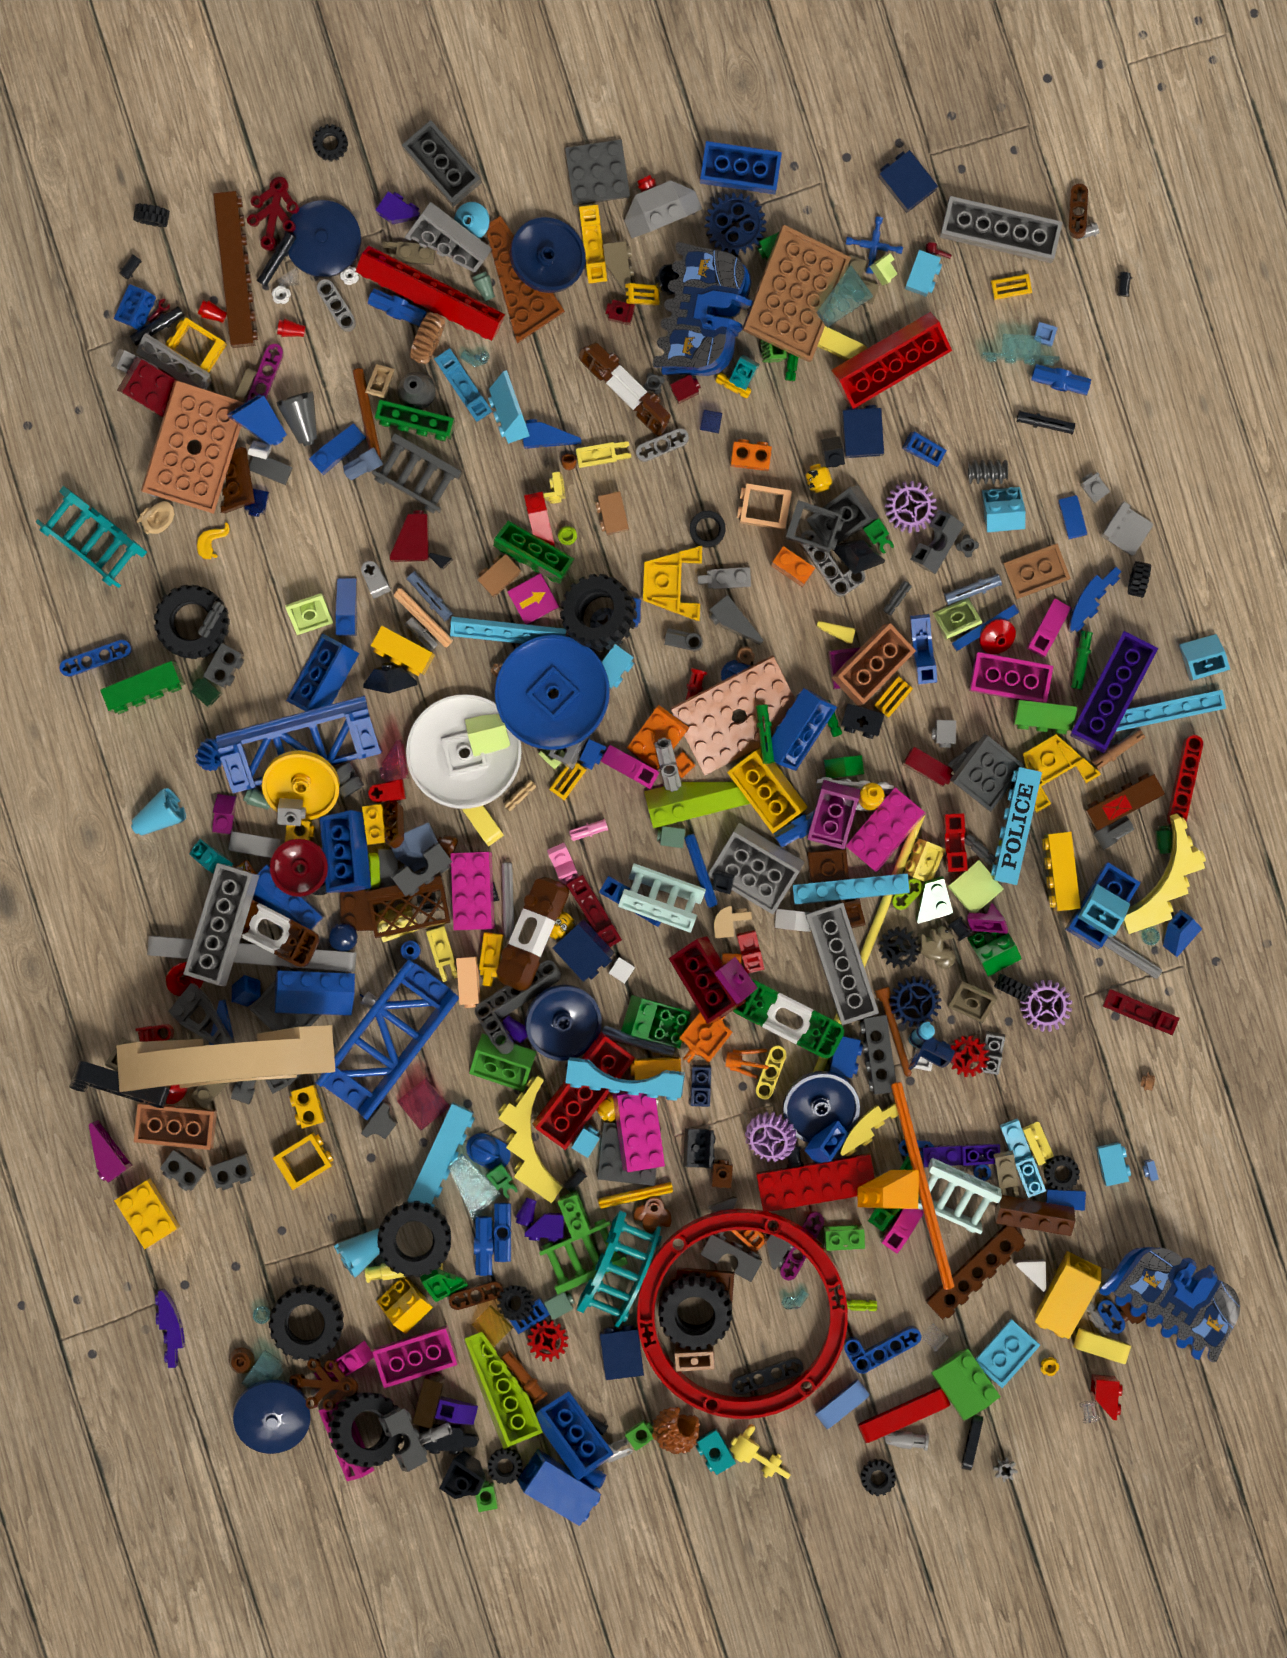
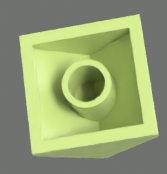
[285,593,333,635]
[933,598,982,640]
[465,714,510,757]

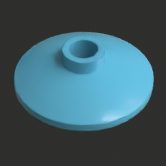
[454,202,490,239]

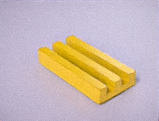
[991,274,1032,300]
[625,283,660,306]
[874,676,913,718]
[549,762,587,801]

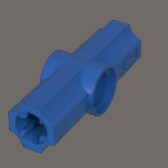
[367,289,427,327]
[1031,364,1091,396]
[774,810,815,848]
[494,1203,512,1262]
[474,1216,494,1276]

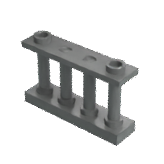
[372,434,462,514]

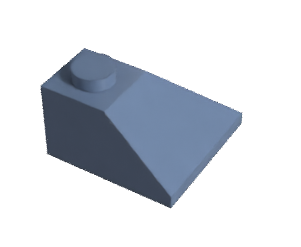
[391,822,438,872]

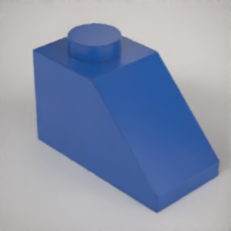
[805,1121,849,1164]

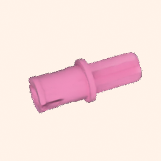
[570,819,608,841]

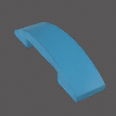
[434,348,493,422]

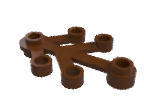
[289,1358,358,1411]

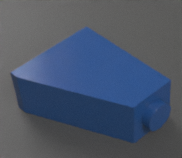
[227,394,287,446]

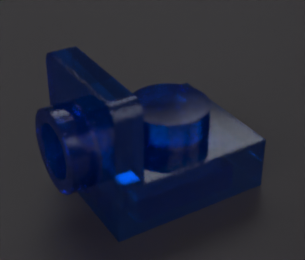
[244,489,269,517]

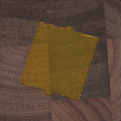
[472,1305,513,1347]

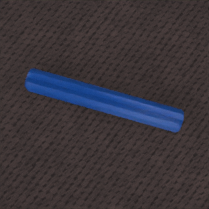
[684,834,718,908]

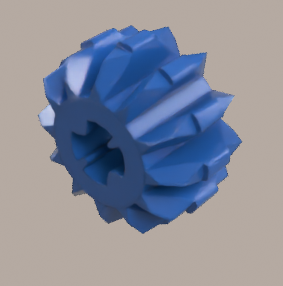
[195,738,222,771]

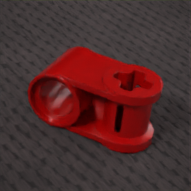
[368,780,406,803]
[135,1024,174,1042]

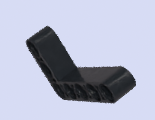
[69,1061,170,1108]

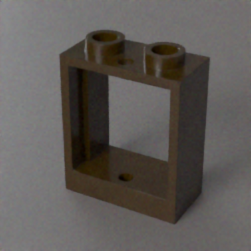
[412,1372,445,1428]

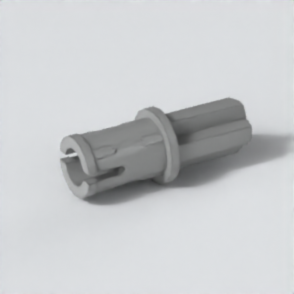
[404,617,438,651]
[418,1423,452,1445]

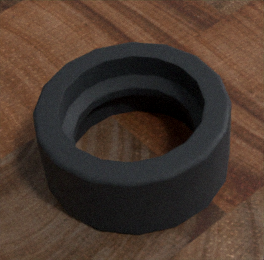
[690,511,726,548]

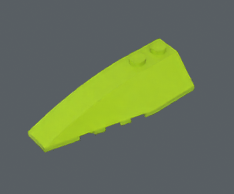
[644,782,750,829]
[464,1332,543,1449]

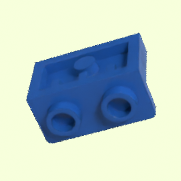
[114,284,156,330]

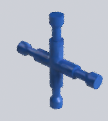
[846,216,903,274]

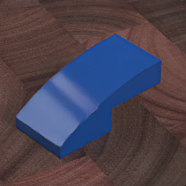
[1058,495,1087,540]

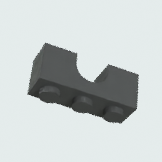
[910,510,964,574]
[390,842,452,896]
[700,1233,762,1282]
[378,1408,428,1472]

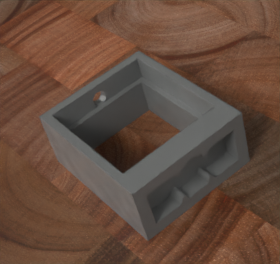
[785,500,844,553]

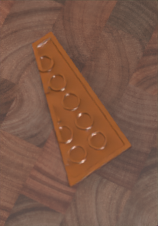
[486,216,565,344]

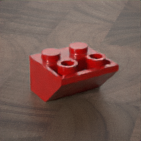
[1090,1374,1123,1421]

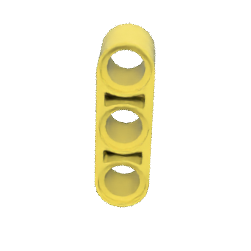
[817,326,867,361]
[462,806,504,847]
[755,1045,786,1099]
[1073,1328,1131,1364]

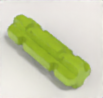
[843,1299,877,1311]

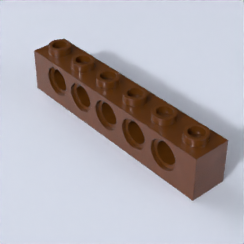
[925,1225,1026,1320]

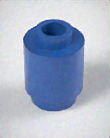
[401,940,421,960]

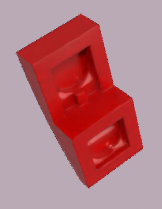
[737,930,765,974]

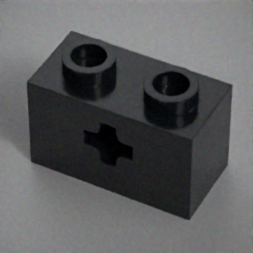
[841,704,885,739]

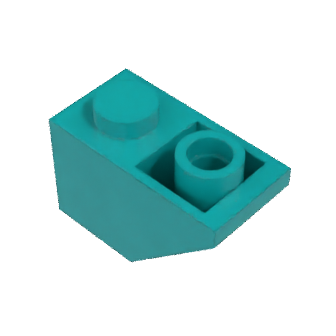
[729,355,760,391]
[189,839,233,874]

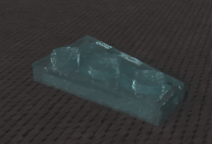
[816,266,873,328]
[448,1154,501,1220]

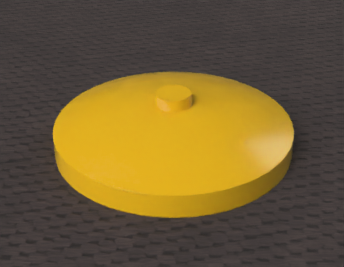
[262,750,340,821]

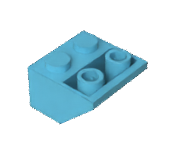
[982,487,1026,532]
[1179,634,1230,681]
[1077,884,1130,937]

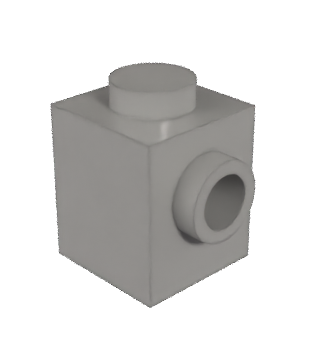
[932,720,956,748]
[277,798,306,826]

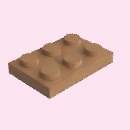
[1003,543,1071,600]

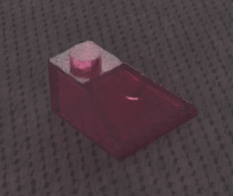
[380,740,409,782]
[397,1077,451,1131]

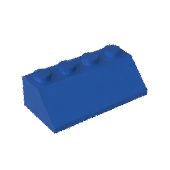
[286,633,359,711]
[766,688,837,771]
[319,810,371,893]
[252,865,324,930]
[275,971,355,1016]
[536,1391,614,1481]

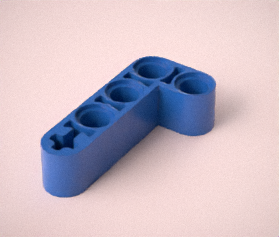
[843,1326,921,1374]

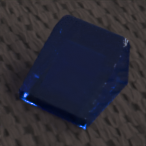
[700,410,723,434]

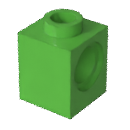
[625,1419,654,1451]
[475,1481,498,1512]

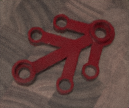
[247,177,299,252]

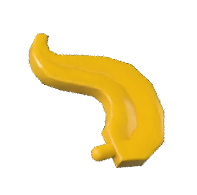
[197,523,230,560]

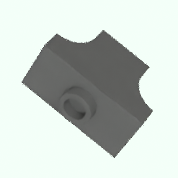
[361,1101,398,1139]

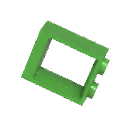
[558,1190,591,1238]
[823,1224,865,1251]

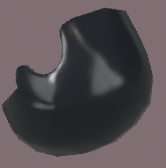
[654,264,679,295]

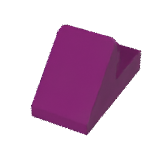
[212,794,237,834]
[967,903,1008,934]

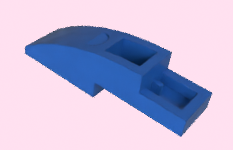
[1068,567,1121,633]

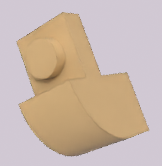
[714,906,752,938]

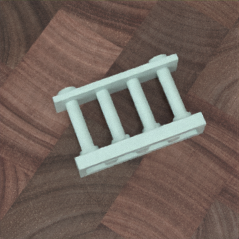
[618,863,706,933]
[918,1158,1002,1234]

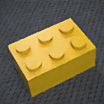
[371,626,435,676]
[114,1178,180,1250]

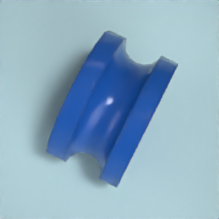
[973,1164,991,1181]

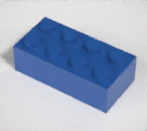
[700,141,782,195]
[1065,862,1141,950]

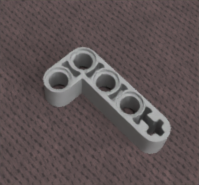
[800,530,865,597]

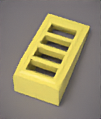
[816,621,855,645]

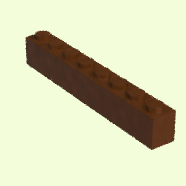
[213,191,258,348]

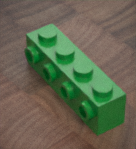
[375,400,455,441]

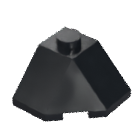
[832,540,885,574]
[363,663,418,694]
[439,1451,486,1499]

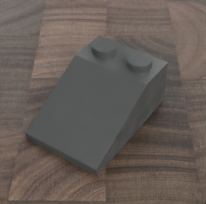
[807,485,879,546]
[709,595,764,645]

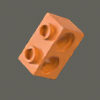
[730,439,772,471]

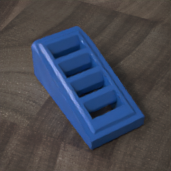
[902,432,947,467]
[509,1297,550,1334]

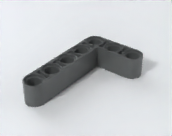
[475,960,561,1054]

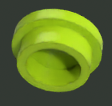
[558,526,577,545]

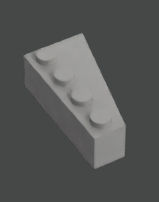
[404,202,492,273]

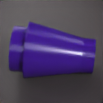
[502,1016,527,1043]
[515,1198,537,1227]

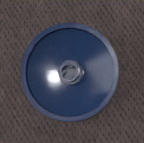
[285,200,362,278]
[510,217,586,293]
[525,985,602,1061]
[783,1071,860,1143]
[233,1380,310,1454]

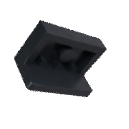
[683,1128,716,1169]

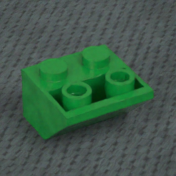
[967,931,1022,977]

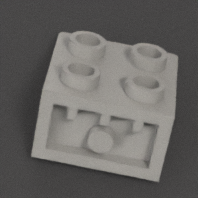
[1101,501,1153,556]

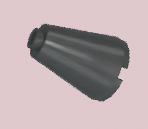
[397,372,436,410]
[276,391,317,446]

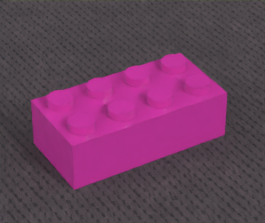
[969,652,1054,703]
[846,788,926,872]
[451,852,495,930]
[612,1091,665,1172]
[372,1325,459,1388]

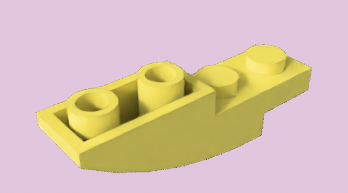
[839,1102,898,1157]

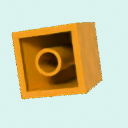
[631,1057,682,1098]
[857,1170,919,1209]

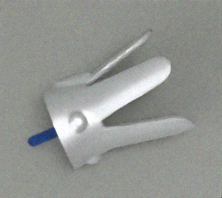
[360,991,388,1009]

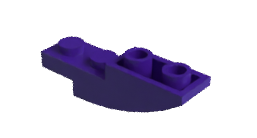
[921,1144,1000,1167]
[155,1289,185,1368]

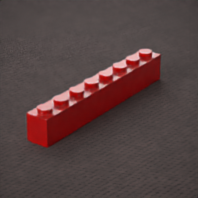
[355,246,505,341]

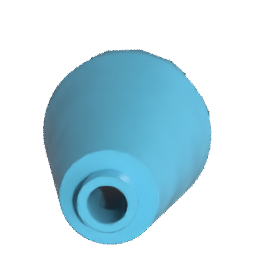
[131,788,186,835]
[334,1228,380,1278]

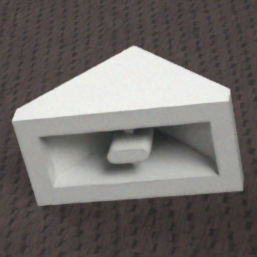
[775,909,811,932]
[1014,1259,1046,1292]

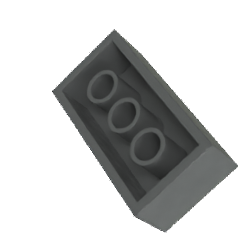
[402,120,482,207]

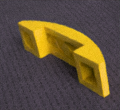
[579,205,607,284]

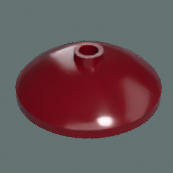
[270,839,328,897]

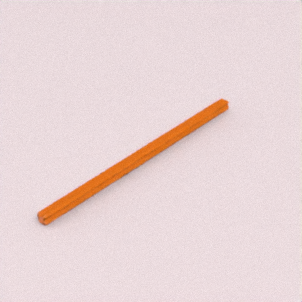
[891,1082,954,1290]

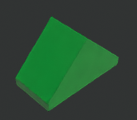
[824,755,864,778]

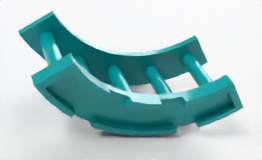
[36,486,147,588]
[576,1210,662,1327]

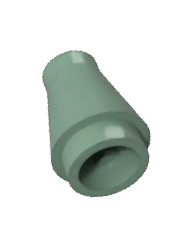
[472,271,495,301]
[243,788,270,810]

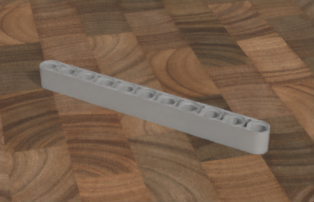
[147,936,357,972]

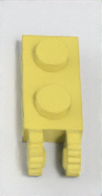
[576,442,632,468]
[426,926,457,982]

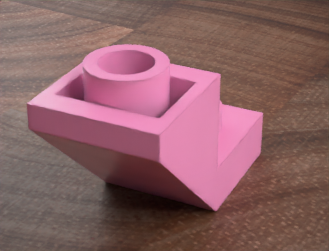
[547,843,579,886]

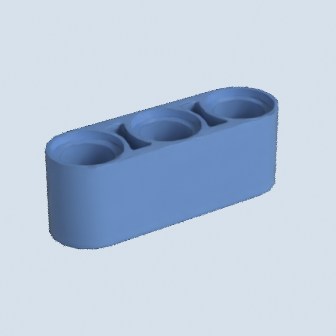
[815,1379,870,1429]

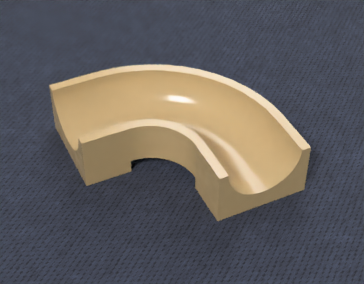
[116,1025,335,1092]

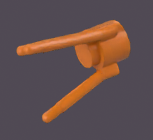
[725,1049,769,1079]

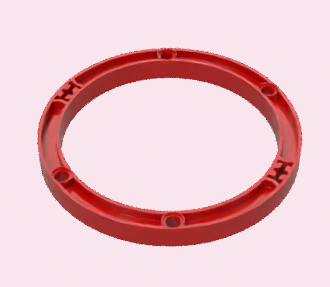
[637,1209,848,1419]

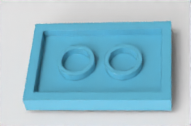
[975,1319,1040,1388]

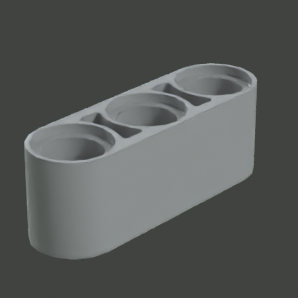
[317,279,356,332]
[228,831,285,858]

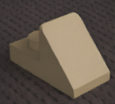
[365,364,395,398]

